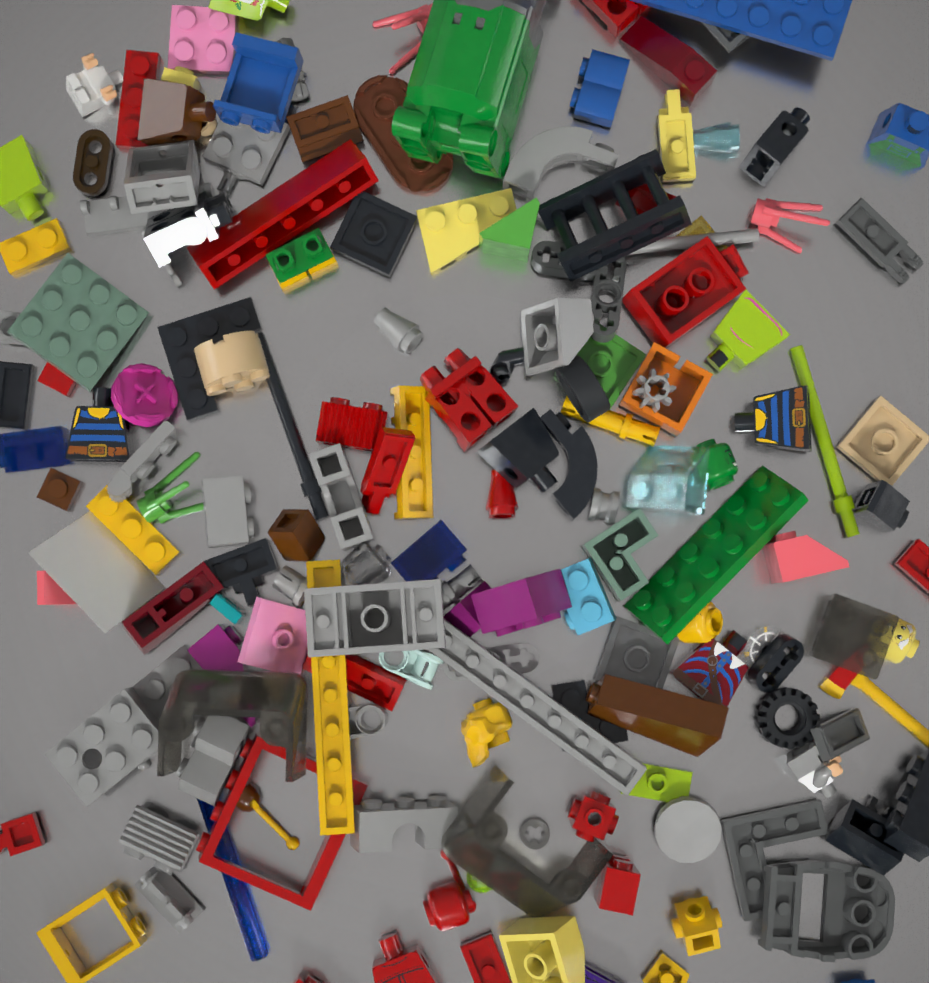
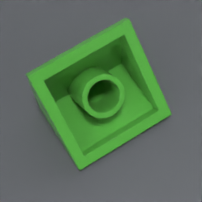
[479,198,540,262]

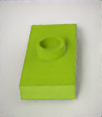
[620,762,693,802]

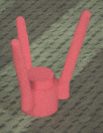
[372,3,433,74]
[750,198,830,253]

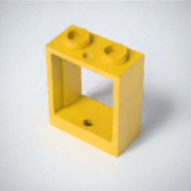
[36,883,147,983]

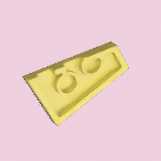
[416,188,517,275]

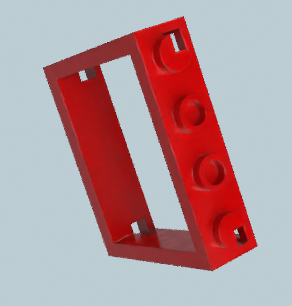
[196,733,368,911]

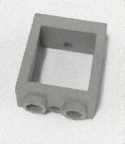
[124,140,200,214]

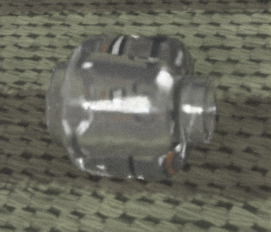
[341,543,391,585]

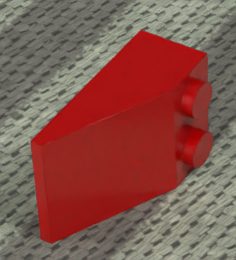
[622,236,746,348]

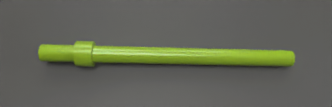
[790,345,860,538]

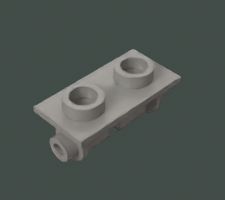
[134,867,204,934]

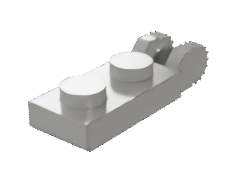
[106,420,177,503]

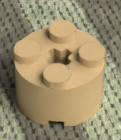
[194,331,270,396]

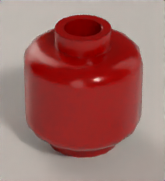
[423,881,475,932]

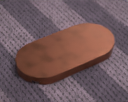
[353,75,453,194]

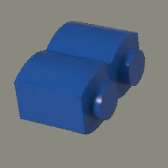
[569,49,630,128]

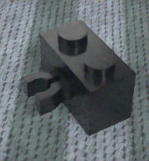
[825,796,904,876]

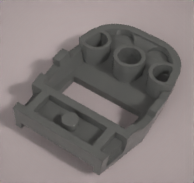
[758,860,895,962]

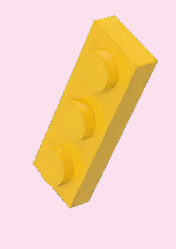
[86,483,181,576]

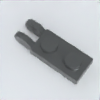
[836,198,923,284]

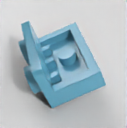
[561,557,617,635]

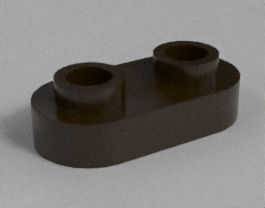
[73,129,113,196]

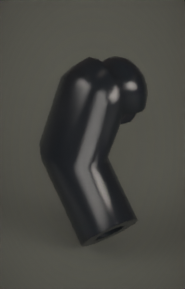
[490,347,525,384]

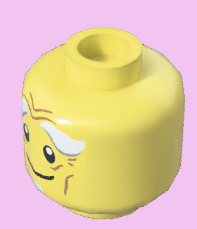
[866,614,920,664]

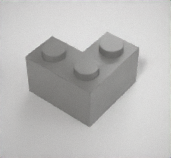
[176,709,249,806]

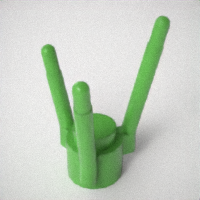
[137,452,204,524]

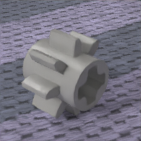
[632,369,677,413]

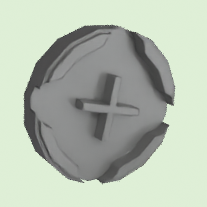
[654,796,722,863]

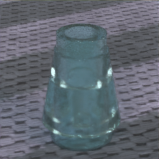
[693,121,740,154]

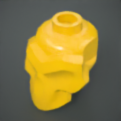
[461,697,513,768]

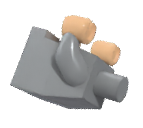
[787,738,843,798]

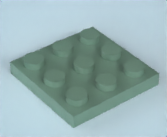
[7,253,149,392]

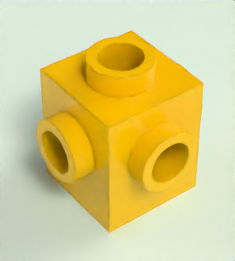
[671,896,722,956]

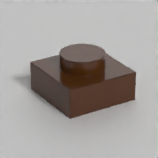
[37,468,83,512]

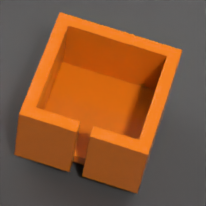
[619,342,713,437]

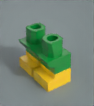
[266,228,338,292]

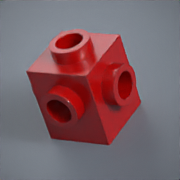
[567,790,619,842]

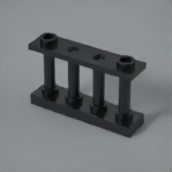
[538,149,692,282]

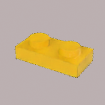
[0,218,72,276]

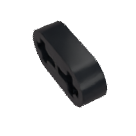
[748,634,804,693]

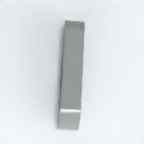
[443,643,539,682]

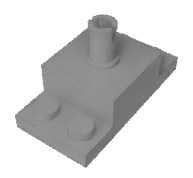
[304,579,446,657]

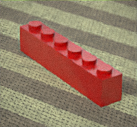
[186,139,379,290]

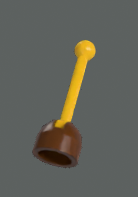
[236,782,299,850]

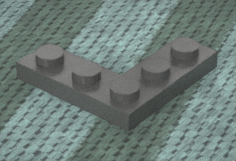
[721,799,829,922]

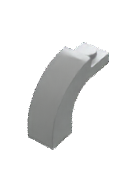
[503,127,619,199]

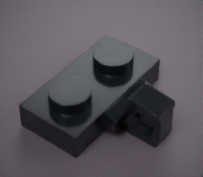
[204,538,279,608]

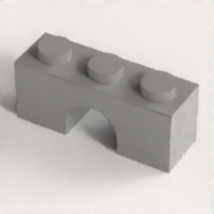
[308,443,375,551]
[350,796,458,853]

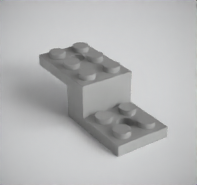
[44,645,225,807]

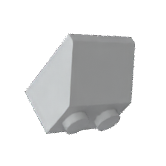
[521,298,594,376]

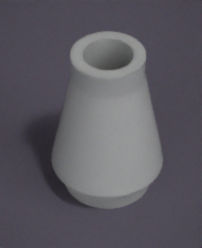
[374,307,423,353]

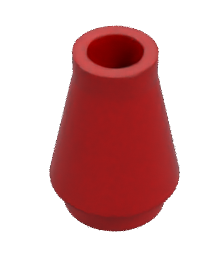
[486,470,519,519]

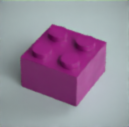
[471,569,572,637]

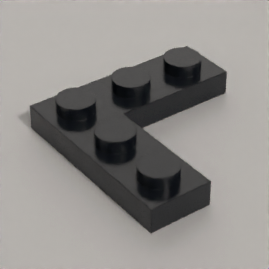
[157,297,262,421]

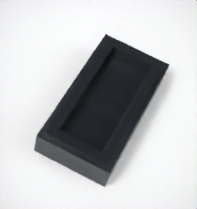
[0,361,35,430]

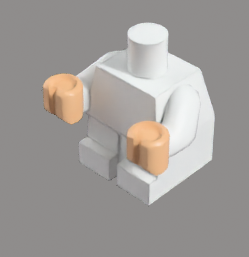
[66,53,123,117]

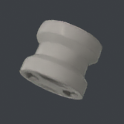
[588,487,620,524]

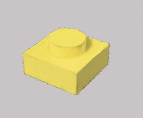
[161,66,201,91]

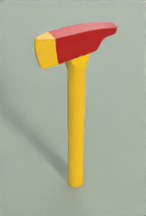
[820,643,929,747]

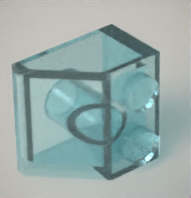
[626,446,711,515]

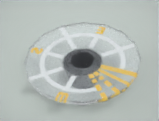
[744,626,788,673]

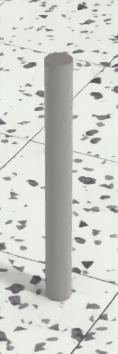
[629,228,759,255]

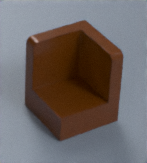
[268,509,325,561]

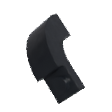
[540,409,598,521]

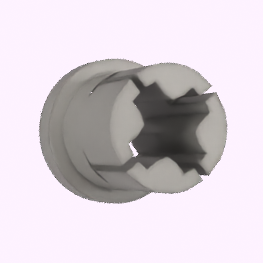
[272,565,307,608]

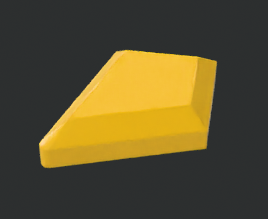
[642,952,690,983]

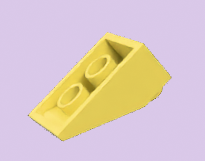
[498,916,585,983]

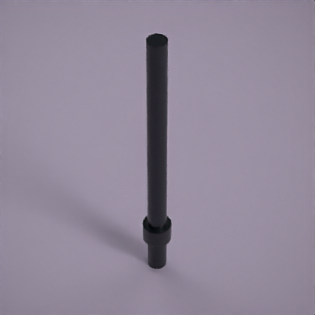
[258,332,329,521]

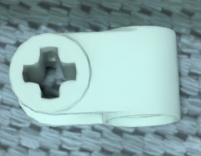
[379,650,444,690]

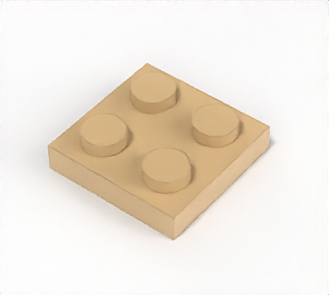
[836,396,929,486]

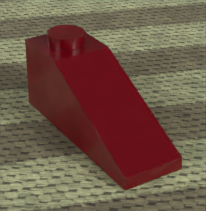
[619,16,717,106]
[122,561,224,655]

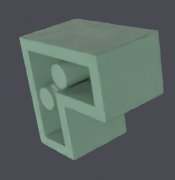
[582,508,659,601]

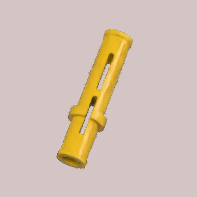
[561,396,661,447]

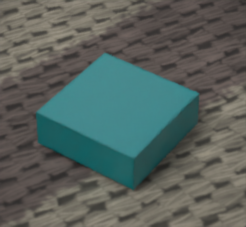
[209,594,246,625]

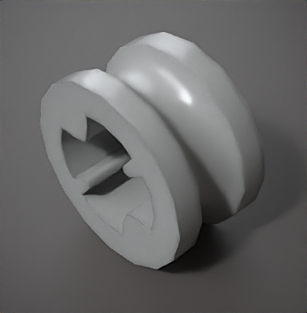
[520,817,550,850]

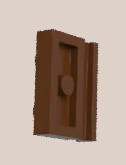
[286,95,364,163]

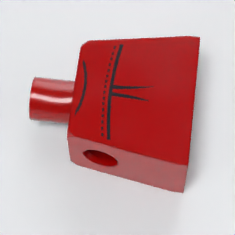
[372,933,440,983]

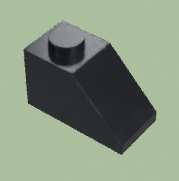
[853,480,910,532]

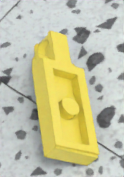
[657,89,696,183]

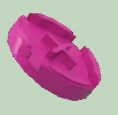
[111,363,178,427]

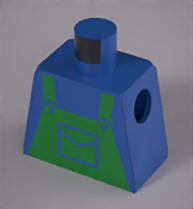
[867,103,929,167]

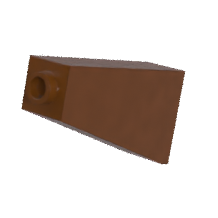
[586,674,729,757]

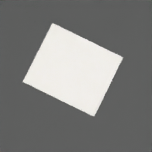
[28,511,166,634]

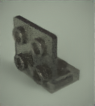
[808,593,899,679]

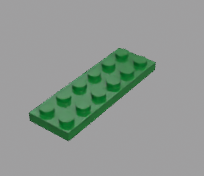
[624,465,809,645]

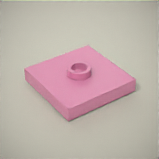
[237,597,308,678]

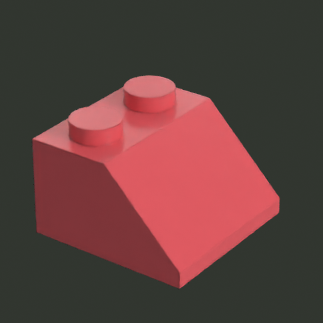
[763,531,849,584]

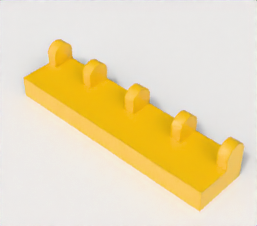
[390,386,433,520]

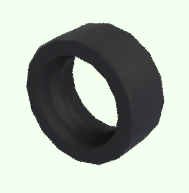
[555,355,611,423]

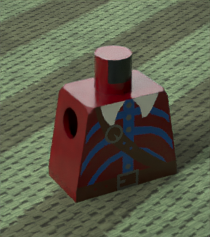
[668,630,748,707]

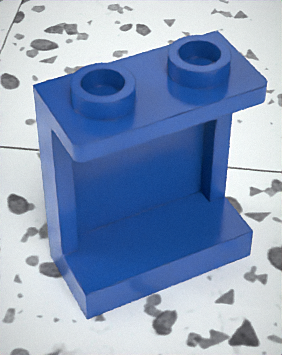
[213,32,304,134]

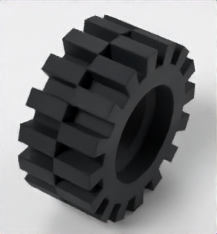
[755,687,820,749]

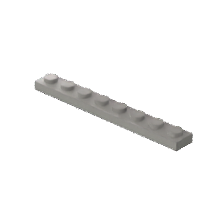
[428,618,647,796]

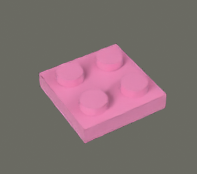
[167,5,238,75]

